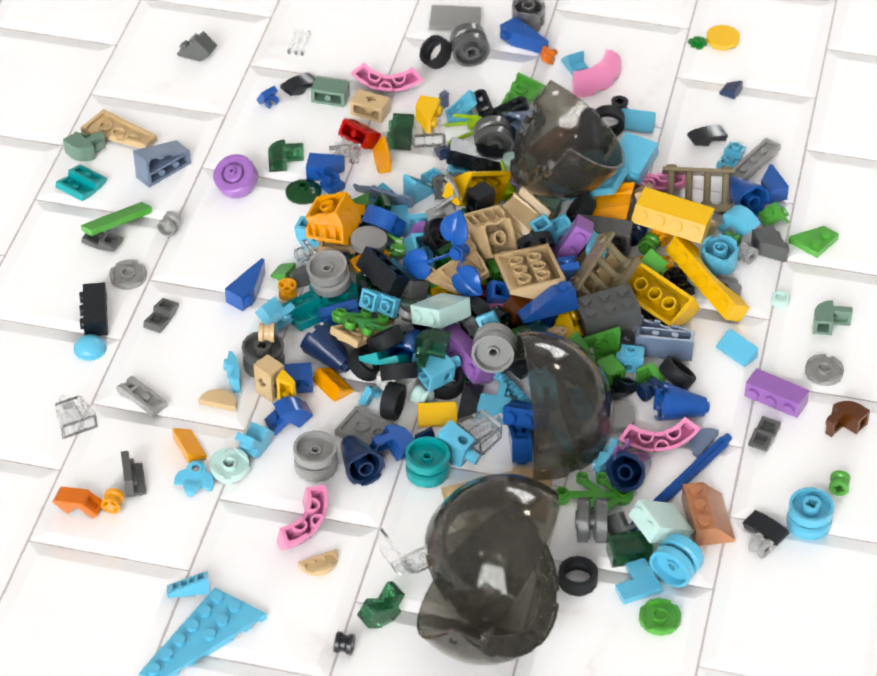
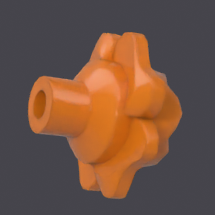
[540,46,558,65]

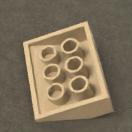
[494,243,566,299]

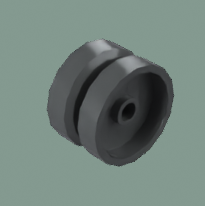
[449,23,490,67]
[473,115,514,154]
[241,332,285,378]
[575,497,607,543]

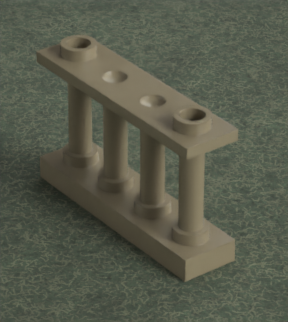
[662,164,736,216]
[569,231,642,296]

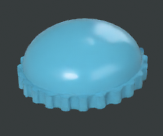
[73,334,107,361]

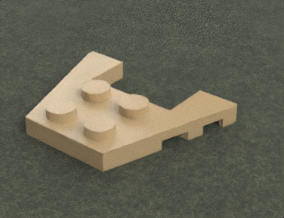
[424,233,489,296]

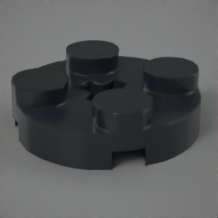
[422,218,450,254]
[516,231,555,250]

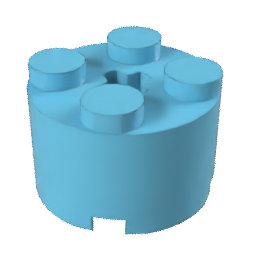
[701,234,739,276]

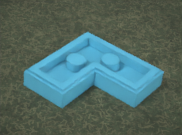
[615,558,662,604]

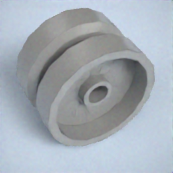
[306,249,352,298]
[471,322,516,373]
[293,430,338,482]

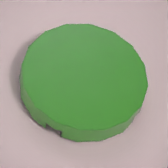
[639,598,681,636]

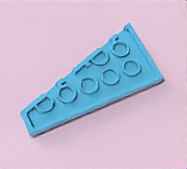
[139,588,267,676]

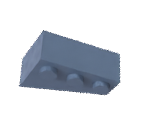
[133,140,191,188]
[635,315,695,361]

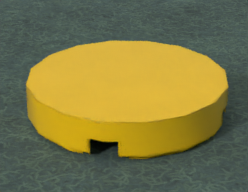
[706,25,740,51]

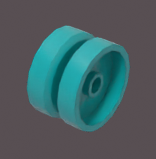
[405,436,450,488]

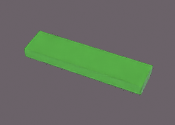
[81,202,152,236]

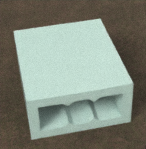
[410,293,471,329]
[628,499,694,544]

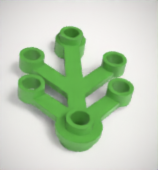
[331,308,394,336]
[554,471,633,515]

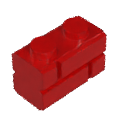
[338,118,381,149]

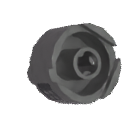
[512,0,545,32]

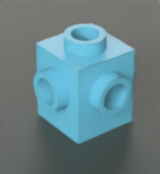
[616,344,645,373]

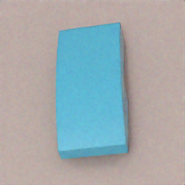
[716,142,747,169]
[359,288,401,318]
[223,351,241,393]
[592,438,618,479]

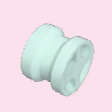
[410,384,435,403]

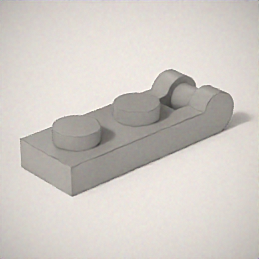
[116,376,168,416]

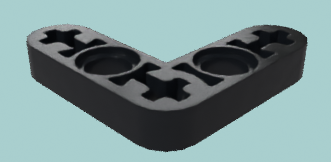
[474,89,530,118]

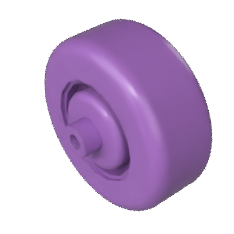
[213,154,258,199]

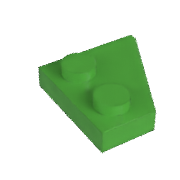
[788,226,839,258]

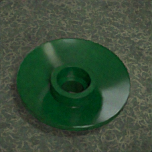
[285,179,321,205]

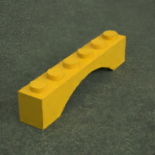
[665,236,750,322]

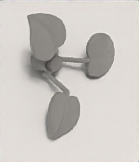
[425,172,461,220]

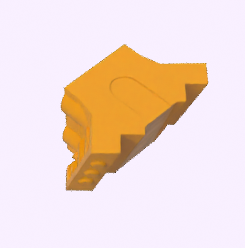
[592,182,635,221]
[305,191,365,246]

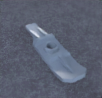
[352,184,415,208]

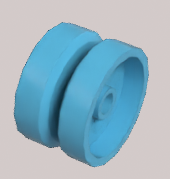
[786,487,834,540]
[649,533,704,588]

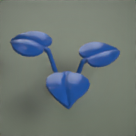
[403,210,483,297]

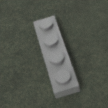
[732,137,781,180]

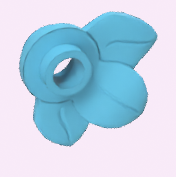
[174,460,214,497]

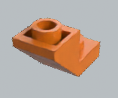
[52,486,102,519]

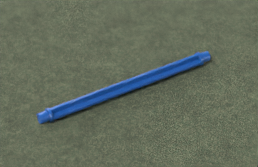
[629,433,732,533]

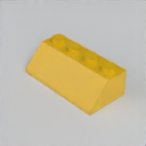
[442,171,513,206]
[631,187,715,244]
[627,262,700,327]

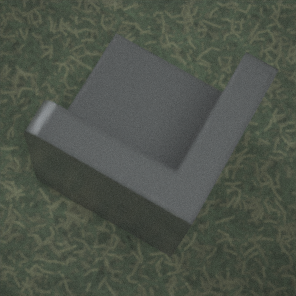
[607,511,637,538]

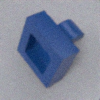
[256,85,279,109]
[320,171,345,194]

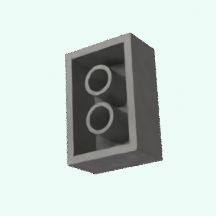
[578,214,634,262]
[576,283,642,337]

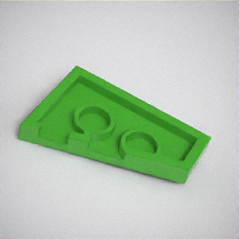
[501,72,546,113]
[561,326,621,364]

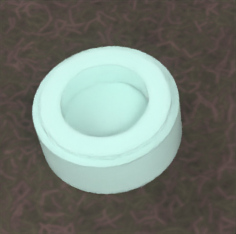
[771,290,790,308]

